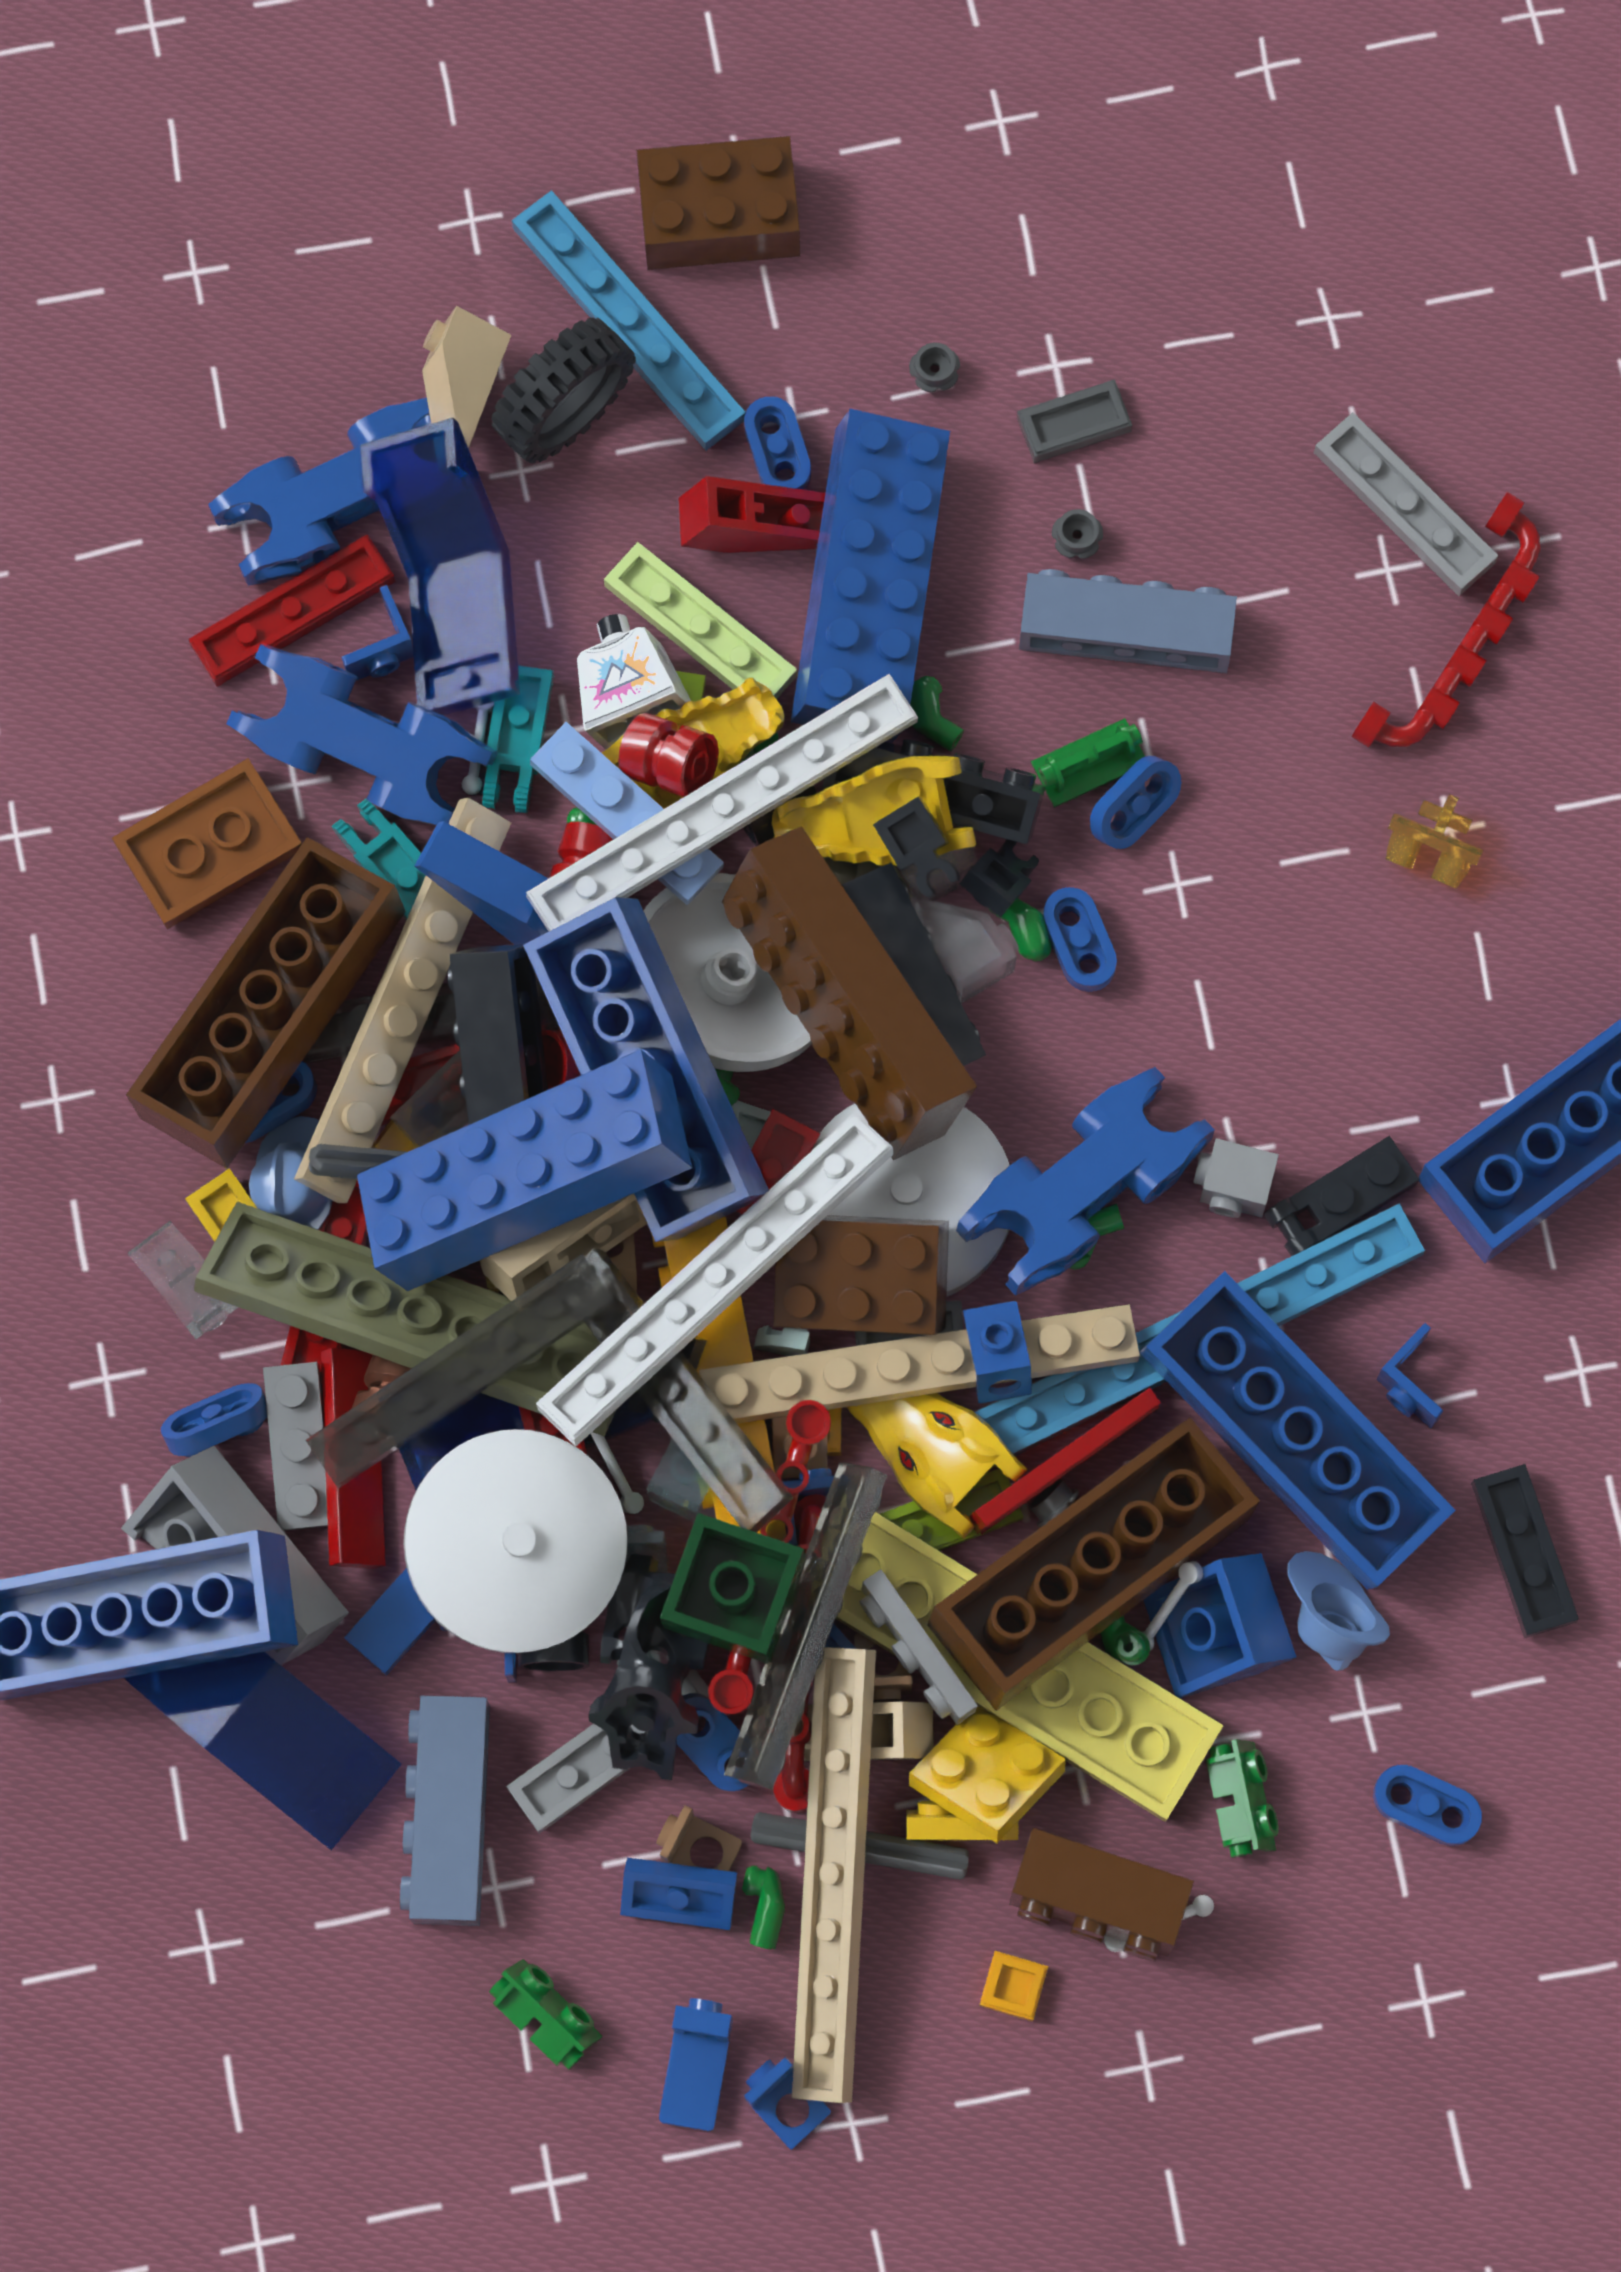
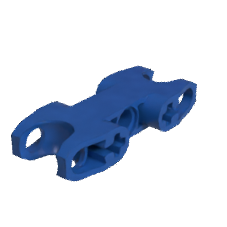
[208,397,478,586]
[226,644,498,825]
[956,1067,1215,1296]

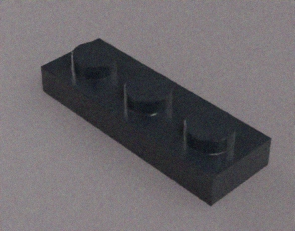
[1471,1464,1579,1639]

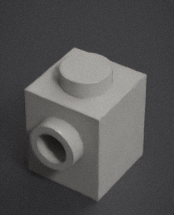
[1193,1138,1279,1218]

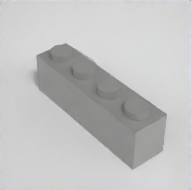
[121,1446,349,1665]

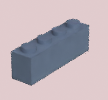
[1019,569,1237,673]
[400,1695,490,1926]

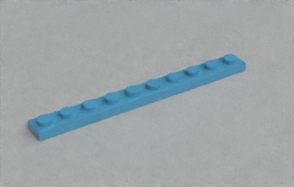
[975,1203,1425,1469]

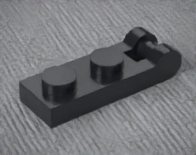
[1263,1135,1419,1257]

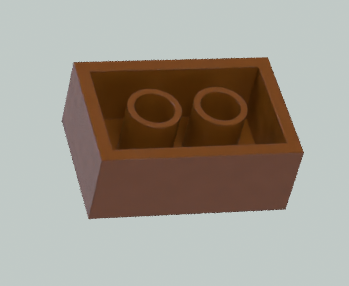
[636,136,800,270]
[773,1215,949,1335]
[1009,1828,1194,1961]

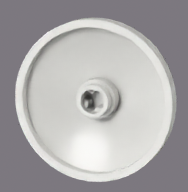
[644,873,812,1072]
[812,1104,1010,1296]
[404,1429,627,1653]

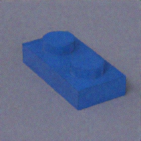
[620,1857,737,1930]

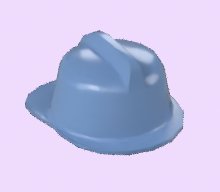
[249,1116,332,1230]
[1287,1551,1390,1671]

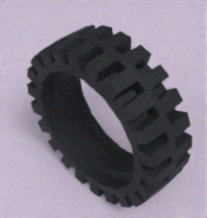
[491,317,636,463]

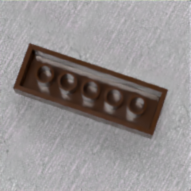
[721,826,977,1161]
[126,837,406,1169]
[927,1417,1260,1711]

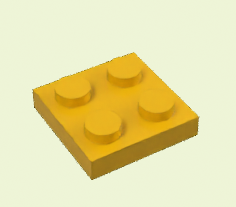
[909,1706,1066,1843]

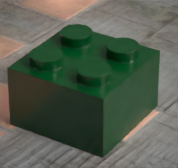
[660,1513,806,1664]

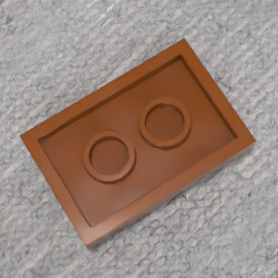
[112,758,302,930]

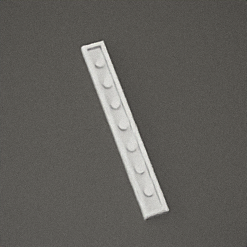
[526,674,918,931]
[536,1112,894,1447]

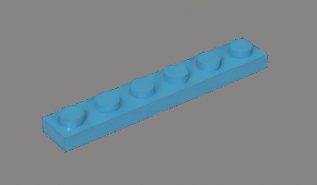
[511,190,746,451]

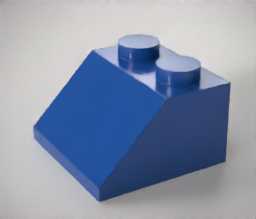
[1144,1553,1297,1698]

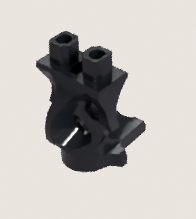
[589,1554,710,1780]

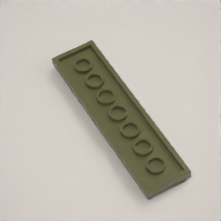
[194,1202,617,1436]

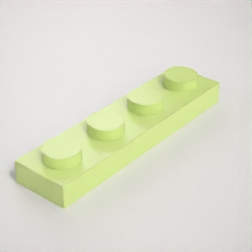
[604,542,797,699]

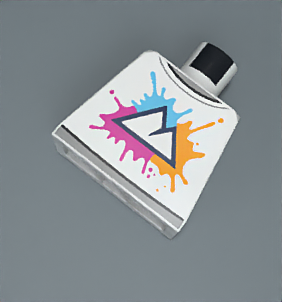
[577,614,691,750]

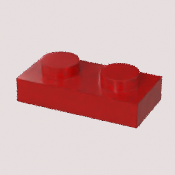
[737,1108,821,1214]

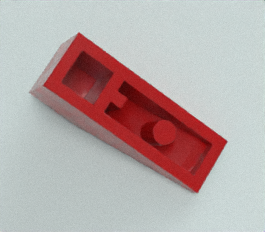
[679,476,825,553]

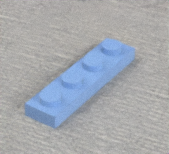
[530,722,724,906]

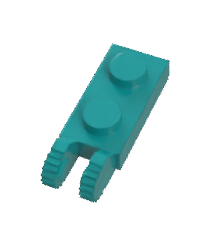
[482,663,554,813]
[332,799,426,920]

